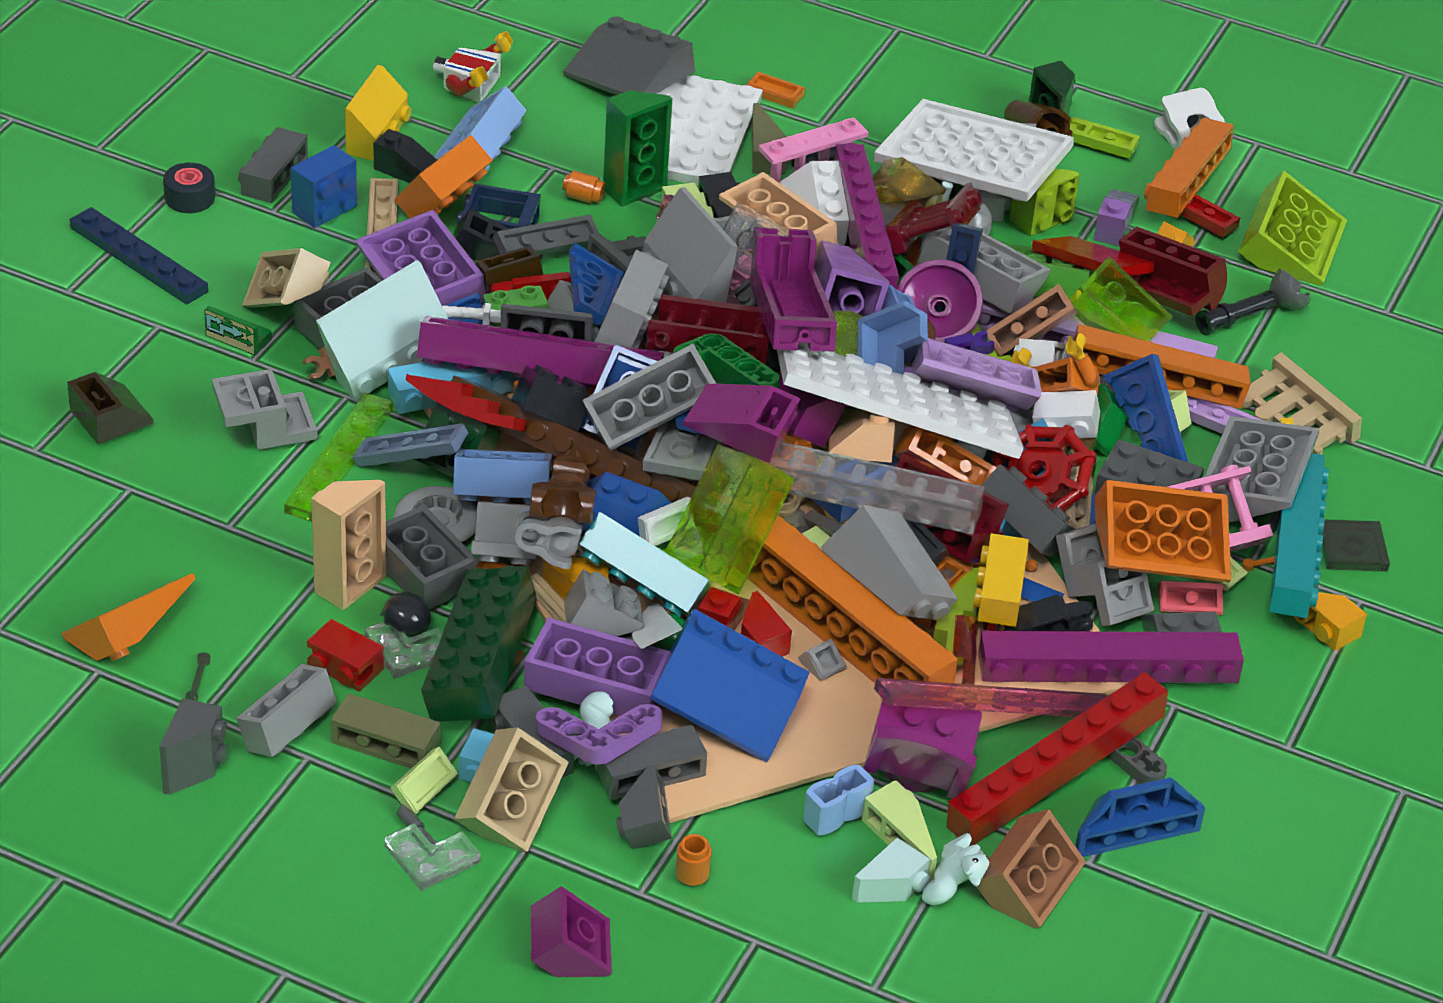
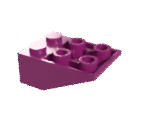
[683,384,800,463]

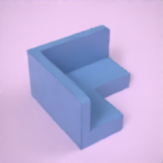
[858,301,928,375]

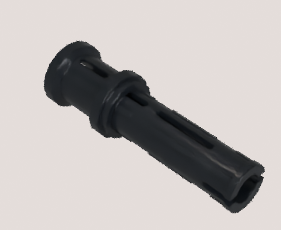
[1195,290,1277,335]

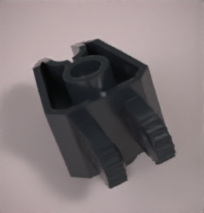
[1003,595,1093,632]

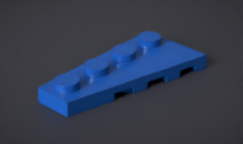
[568,242,624,326]
[1103,354,1188,462]

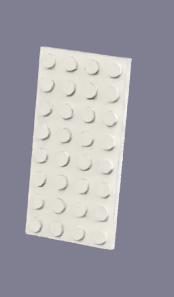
[777,343,1023,459]

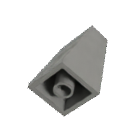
[821,505,958,620]

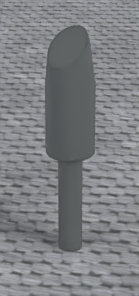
[396,804,441,851]

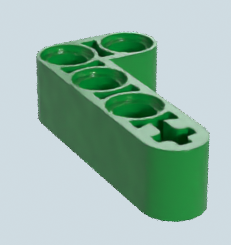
[673,334,780,389]

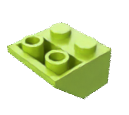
[1009,168,1080,236]

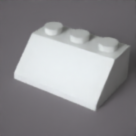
[780,161,849,245]

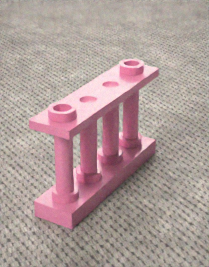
[758,117,869,183]
[1167,465,1273,552]

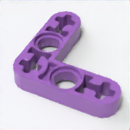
[536,704,662,765]

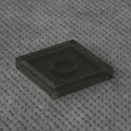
[1322,519,1390,571]

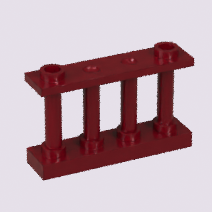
[886,182,982,255]
[647,294,770,365]

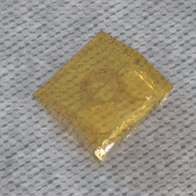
[873,157,947,203]

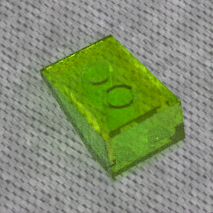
[1069,257,1172,342]

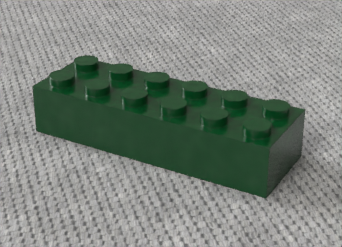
[421,566,537,722]

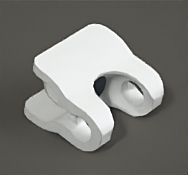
[1153,88,1225,149]

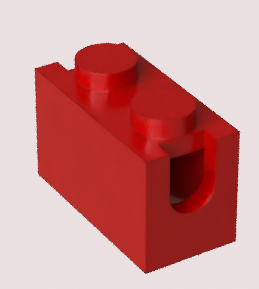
[307,619,384,692]

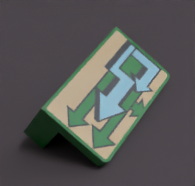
[204,306,272,356]

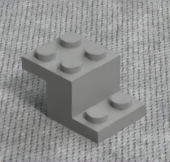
[212,369,318,450]
[471,501,539,565]
[1056,523,1154,626]

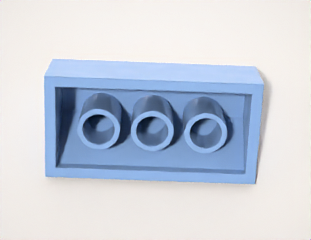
[434,86,527,171]

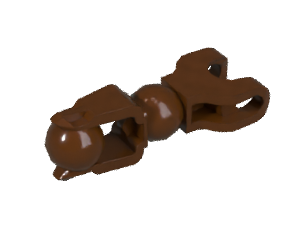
[529,449,597,524]

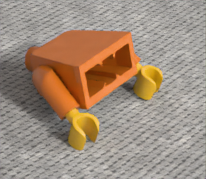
[1011,333,1101,394]

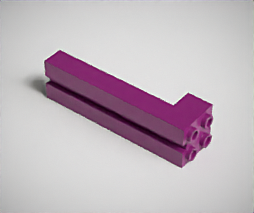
[750,227,837,352]

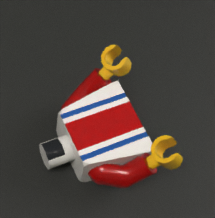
[433,31,513,102]

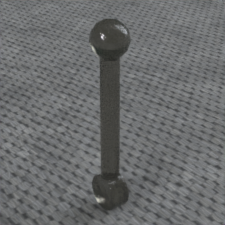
[185,652,210,701]

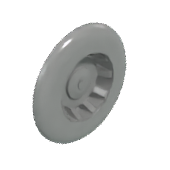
[394,486,478,542]

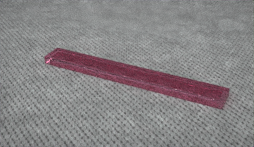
[874,678,1108,717]

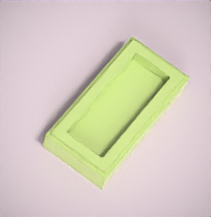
[390,747,458,814]

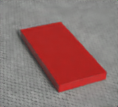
[1032,236,1155,278]

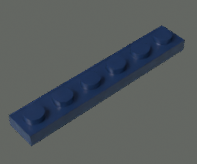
[69,207,208,305]

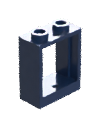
[457,184,541,229]

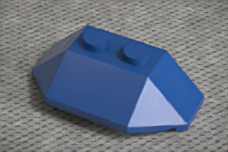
[581,472,686,548]
[1075,777,1205,857]

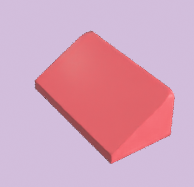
[1157,581,1223,615]

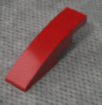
[405,374,526,432]

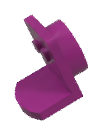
[863,683,982,799]

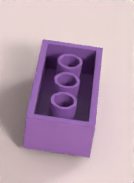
[524,617,670,716]

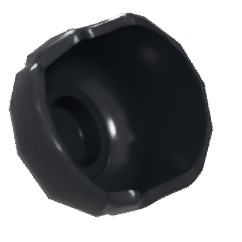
[380,592,431,634]

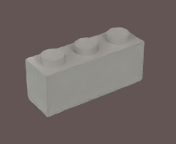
[236,664,337,757]

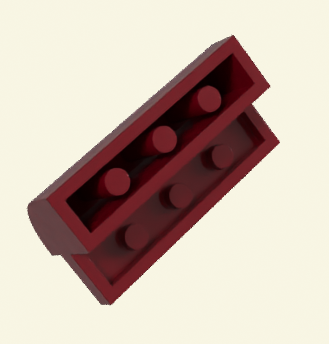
[1103,226,1227,316]
[870,453,1009,563]

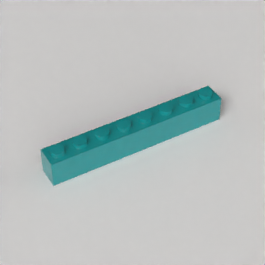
[1269,453,1329,618]

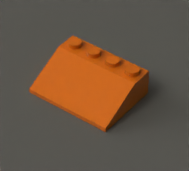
[1095,480,1231,583]

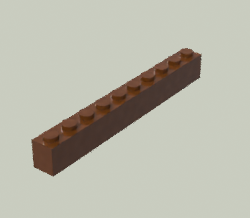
[451,375,715,526]

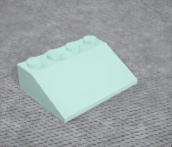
[316,260,448,401]

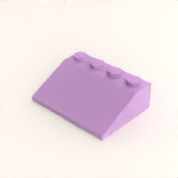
[912,338,1042,411]

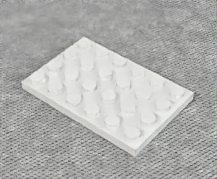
[657,75,763,185]
[874,99,1074,202]

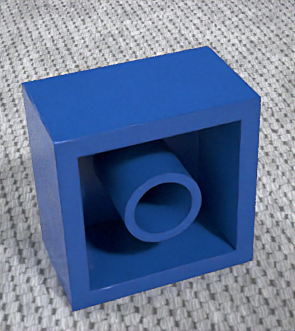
[291,145,357,228]

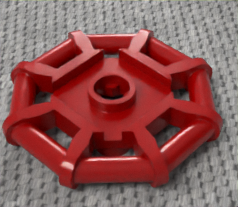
[991,424,1097,511]

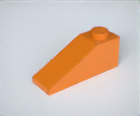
[893,425,996,488]

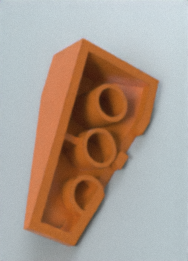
[62,573,196,661]

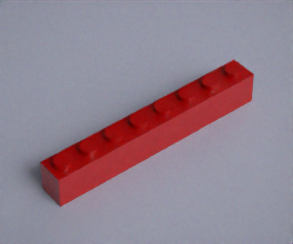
[946,672,1168,846]

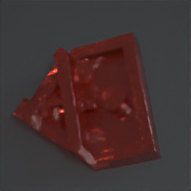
[952,614,978,686]

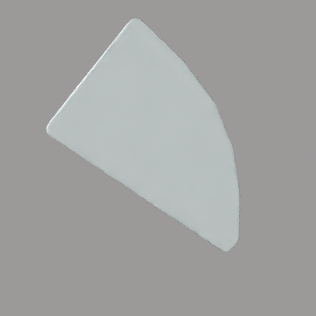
[632,602,682,649]

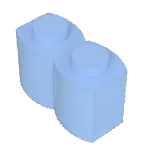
[803,765,874,835]

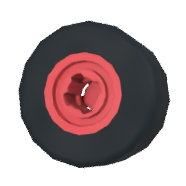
[163,162,215,213]

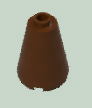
[1004,100,1072,136]

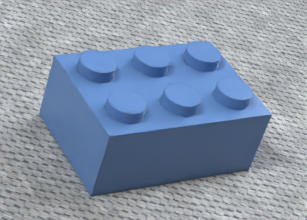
[453,449,552,504]

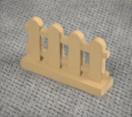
[1242,352,1362,455]

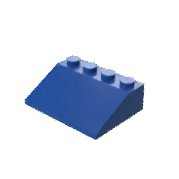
[649,609,810,763]

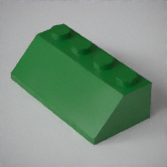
[603,90,673,207]

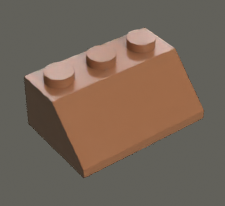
[977,809,1086,929]

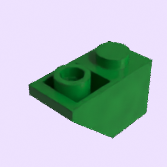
[1085,383,1128,457]

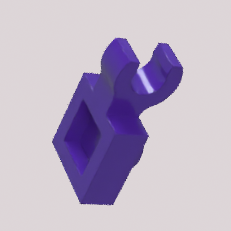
[944,331,994,355]

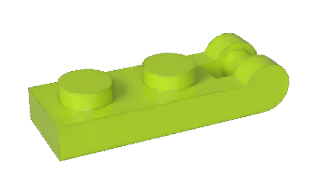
[1070,117,1140,159]

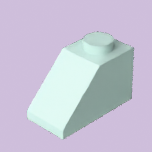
[852,838,930,903]

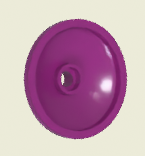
[897,260,983,342]

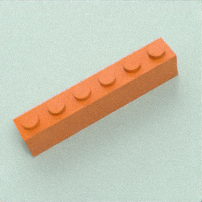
[1144,117,1234,218]
[1070,324,1251,409]

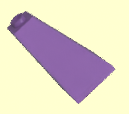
[814,240,889,334]

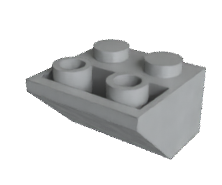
[564,569,644,636]

